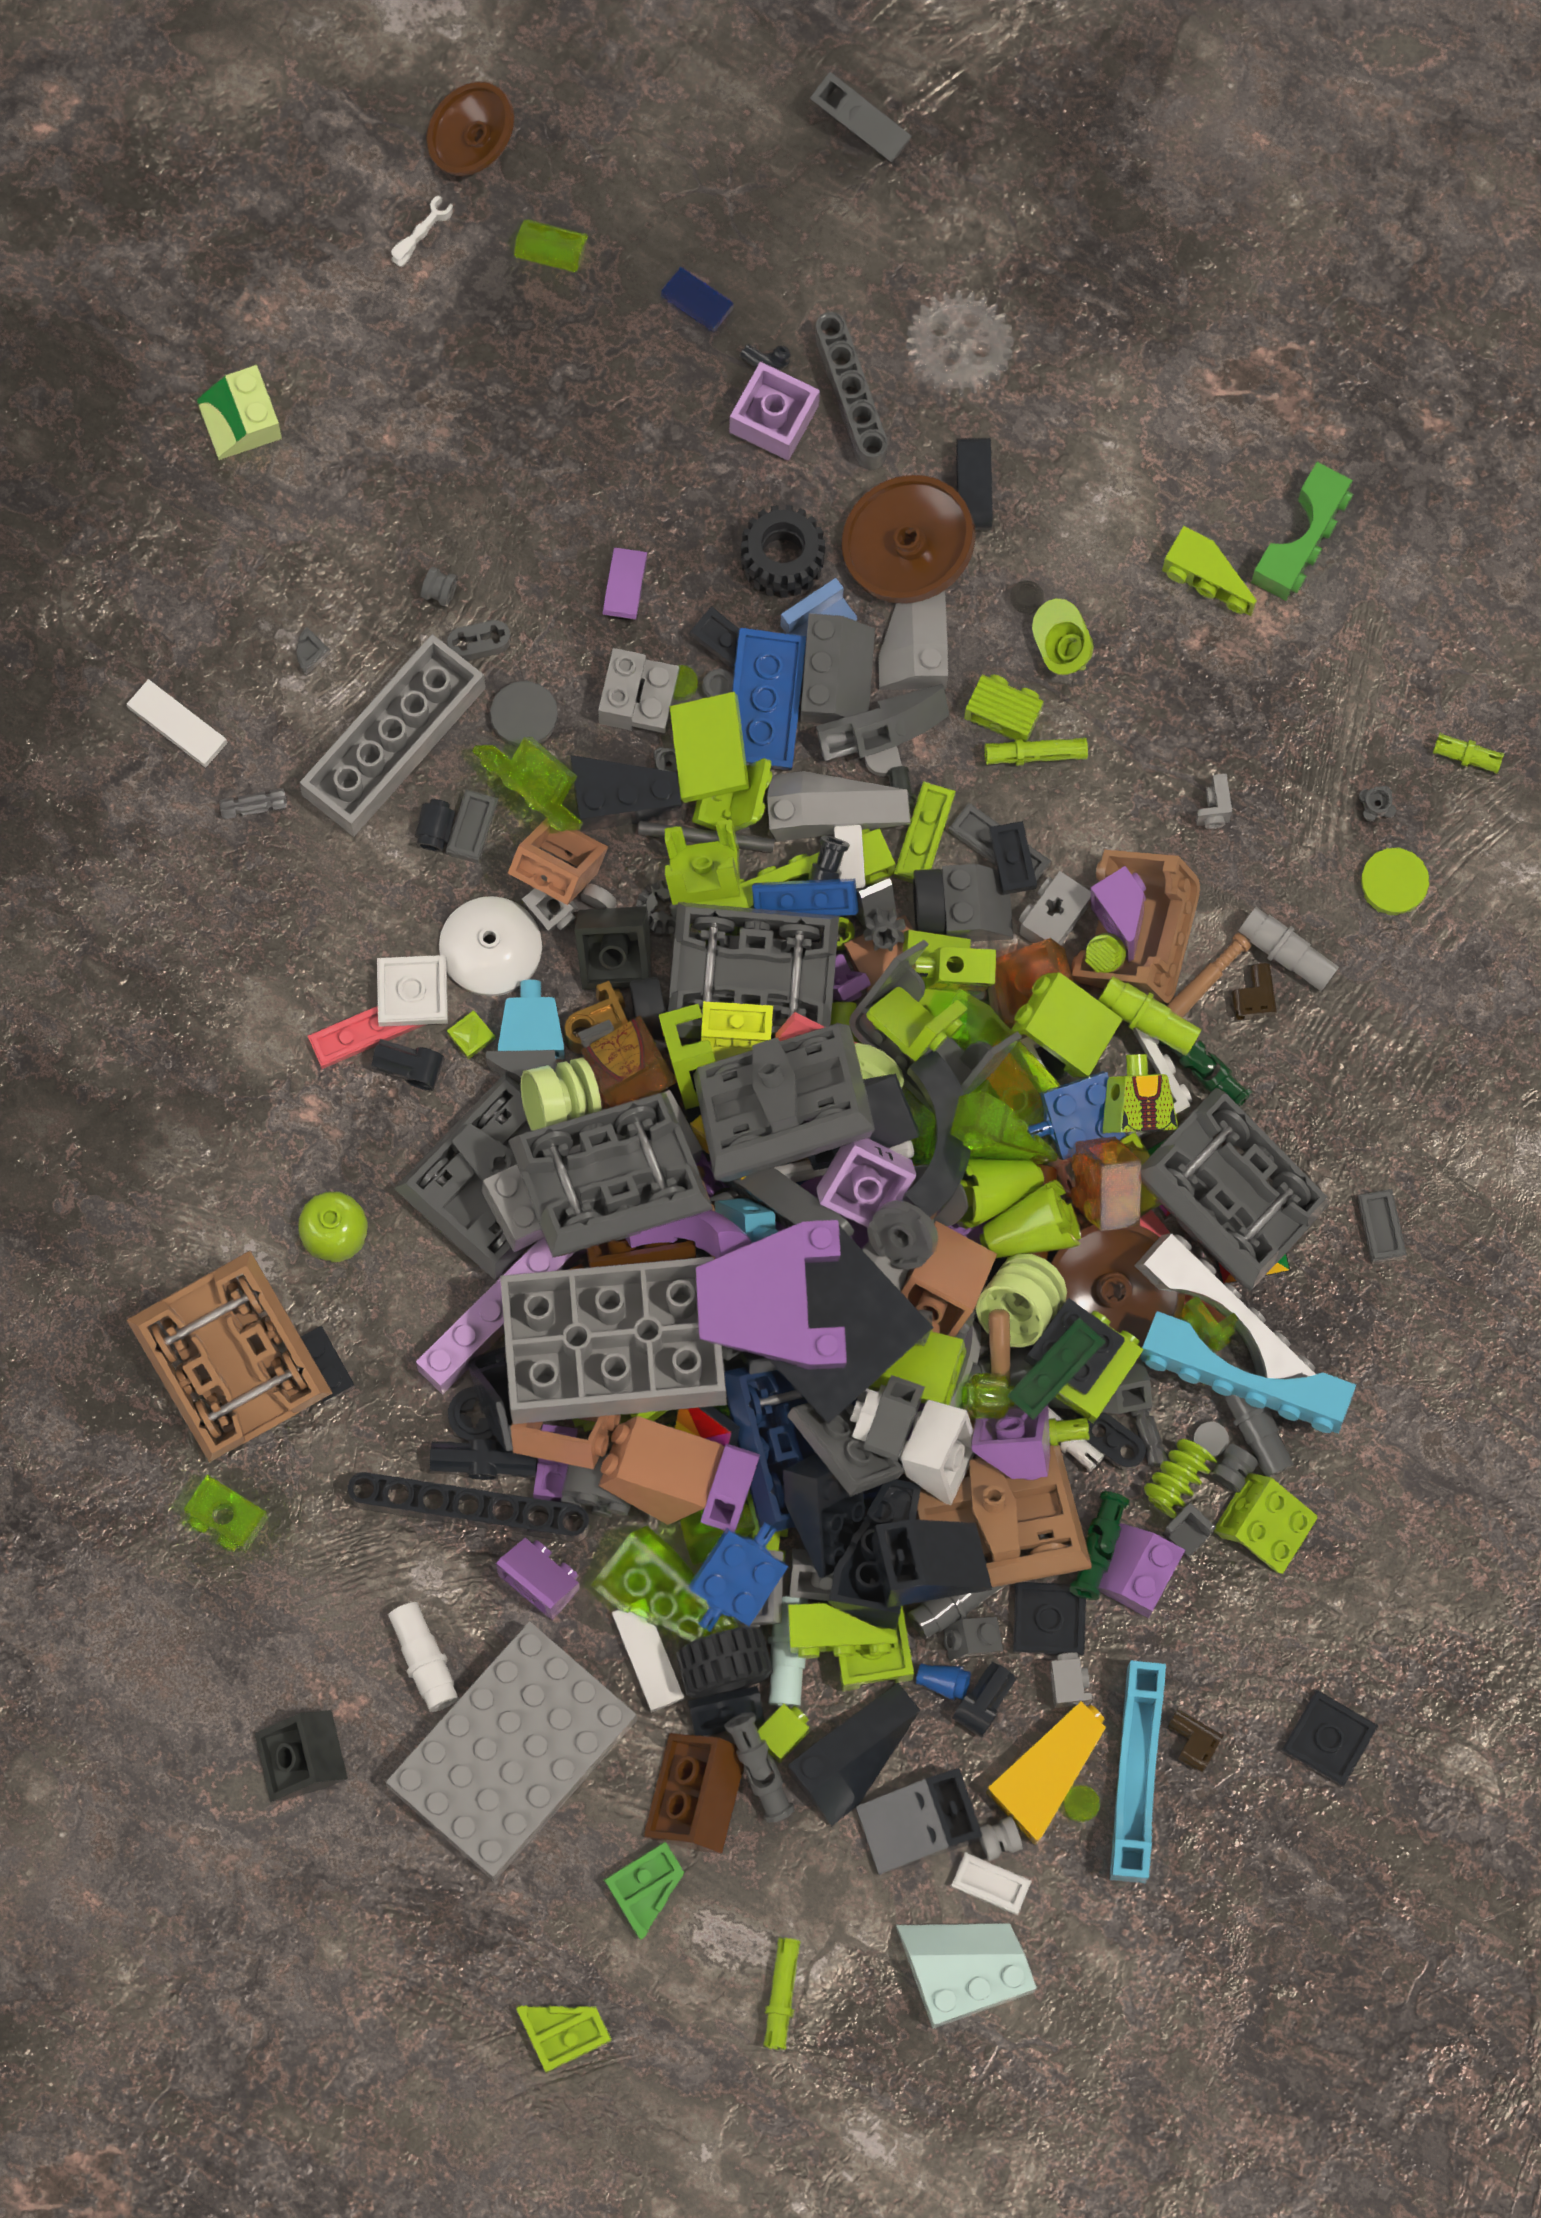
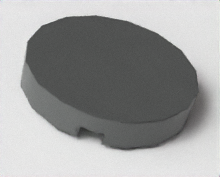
[490,681,558,748]

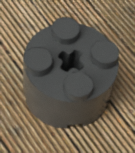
[561,1454,631,1518]

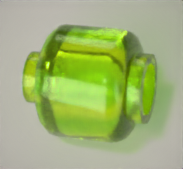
[962,1373,1015,1419]

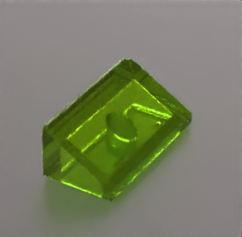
[514,219,588,272]

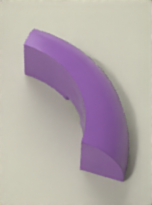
[625,1210,752,1259]

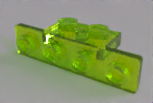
[472,737,583,831]

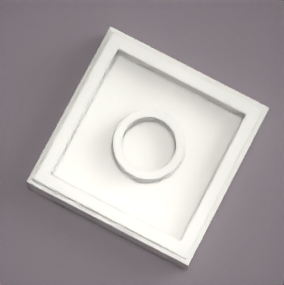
[377,955,448,1027]

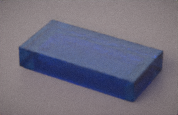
[661,267,734,332]

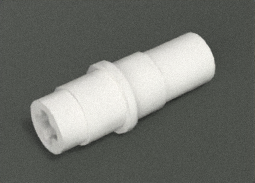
[388,1602,459,1712]

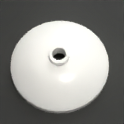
[439,896,542,996]

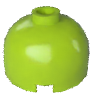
[298,1191,368,1262]

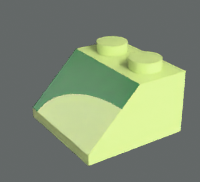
[197,365,282,460]

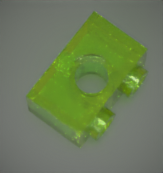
[183,1475,269,1553]

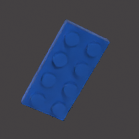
[732,628,807,771]

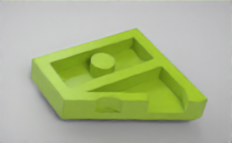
[516,2006,612,2073]

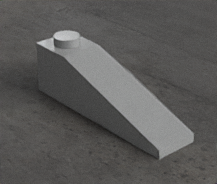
[878,591,948,690]
[767,771,911,842]

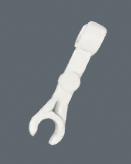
[392,196,452,267]

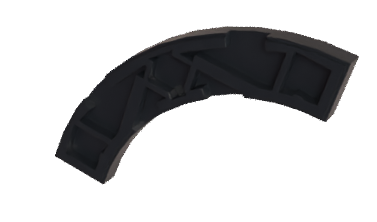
[902,1051,972,1220]

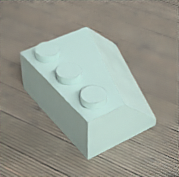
[896,1923,1037,2029]

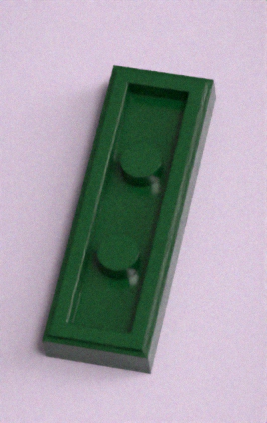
[1007,1318,1106,1420]

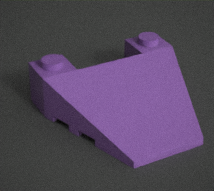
[696,1220,847,1369]

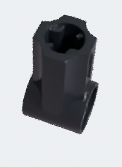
[371,1039,445,1091]
[952,1662,1017,1738]

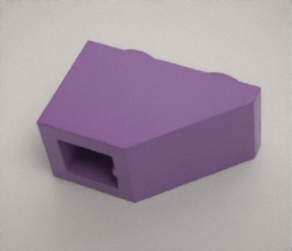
[701,1444,760,1532]

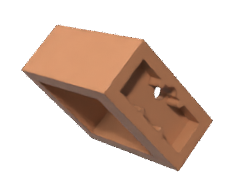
[508,816,608,905]
[510,1415,621,1469]

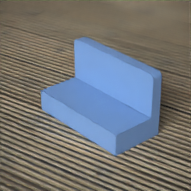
[780,578,857,654]

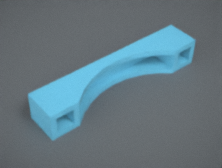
[1140,1311,1356,1434]
[1109,1661,1166,1883]

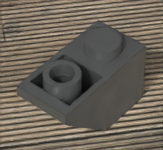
[864,1375,925,1461]

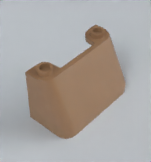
[1072,849,1200,1003]

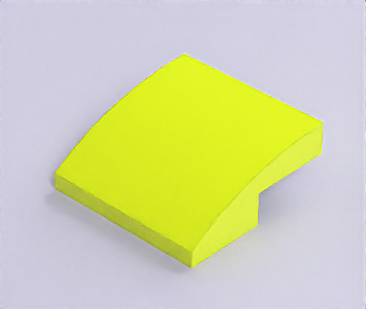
[701,1001,773,1062]

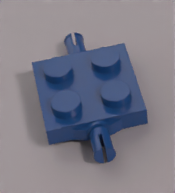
[1025,1071,1126,1160]
[688,1521,788,1632]

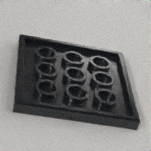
[767,1225,933,1424]

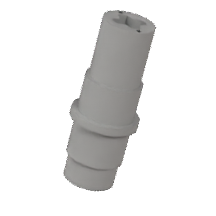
[1238,907,1339,991]

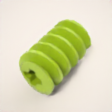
[1144,1439,1217,1519]

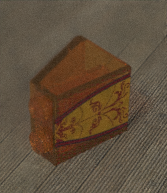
[580,1016,677,1108]

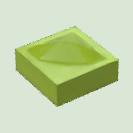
[447,1010,495,1060]

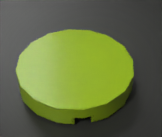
[1361,848,1429,915]

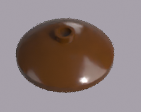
[427,82,514,176]

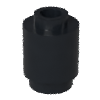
[415,799,455,852]

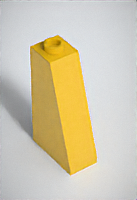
[986,1701,1106,1845]

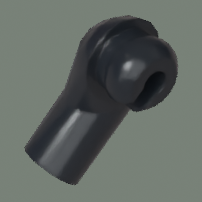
[740,344,791,370]

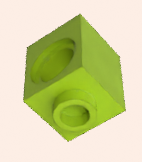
[758,1703,810,1764]

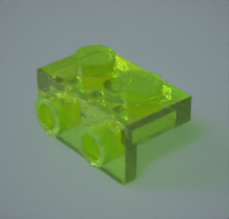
[1179,1296,1238,1353]

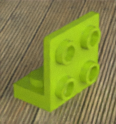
[1214,1473,1317,1574]

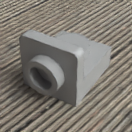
[1196,773,1232,829]

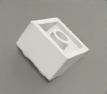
[899,1400,975,1505]

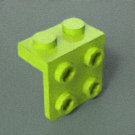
[692,758,772,832]
[866,987,968,1062]

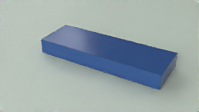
[752,878,858,916]

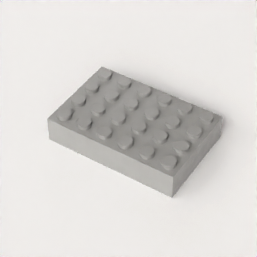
[500,1257,726,1424]
[386,1621,637,1882]

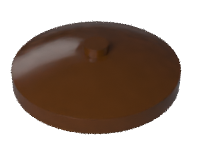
[842,475,976,604]
[1050,1220,1185,1348]

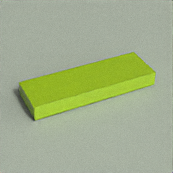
[893,781,956,883]

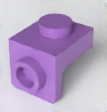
[832,954,871,1002]

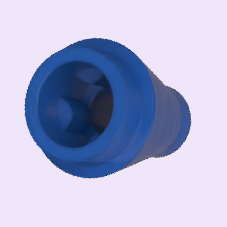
[916,1663,971,1701]

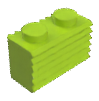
[964,674,1044,741]

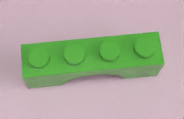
[1251,462,1353,601]

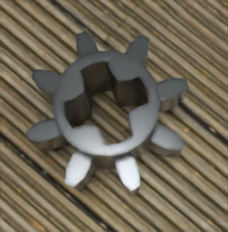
[863,908,906,952]

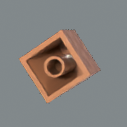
[901,1221,997,1337]
[599,1416,725,1525]

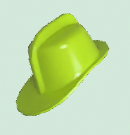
[1032,598,1094,675]

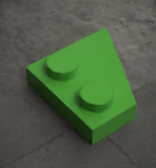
[604,1842,684,1940]

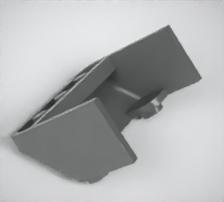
[849,940,1022,1112]

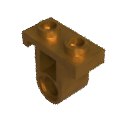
[564,981,633,1054]

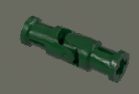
[1159,1040,1253,1107]
[1069,1491,1130,1600]

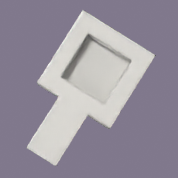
[850,1385,886,1441]

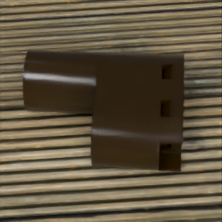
[1231,963,1277,1020]
[1167,1709,1224,1772]

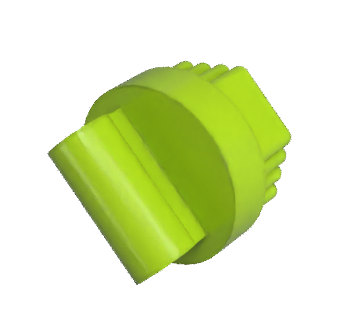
[1085,933,1126,973]

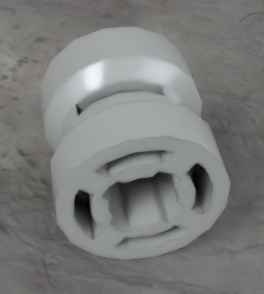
[980,1816,1023,1861]

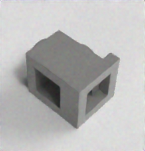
[522,878,578,931]
[1049,1653,1092,1708]

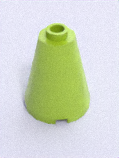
[957,1159,1044,1229]
[979,1180,1081,1258]

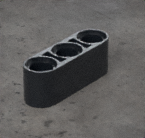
[956,438,993,531]

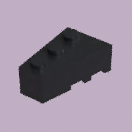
[570,755,682,832]

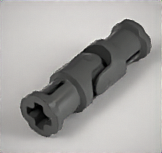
[724,1712,795,1823]

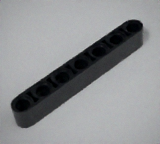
[348,1472,589,1542]

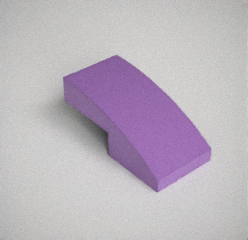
[603,548,647,619]
[533,1424,578,1502]

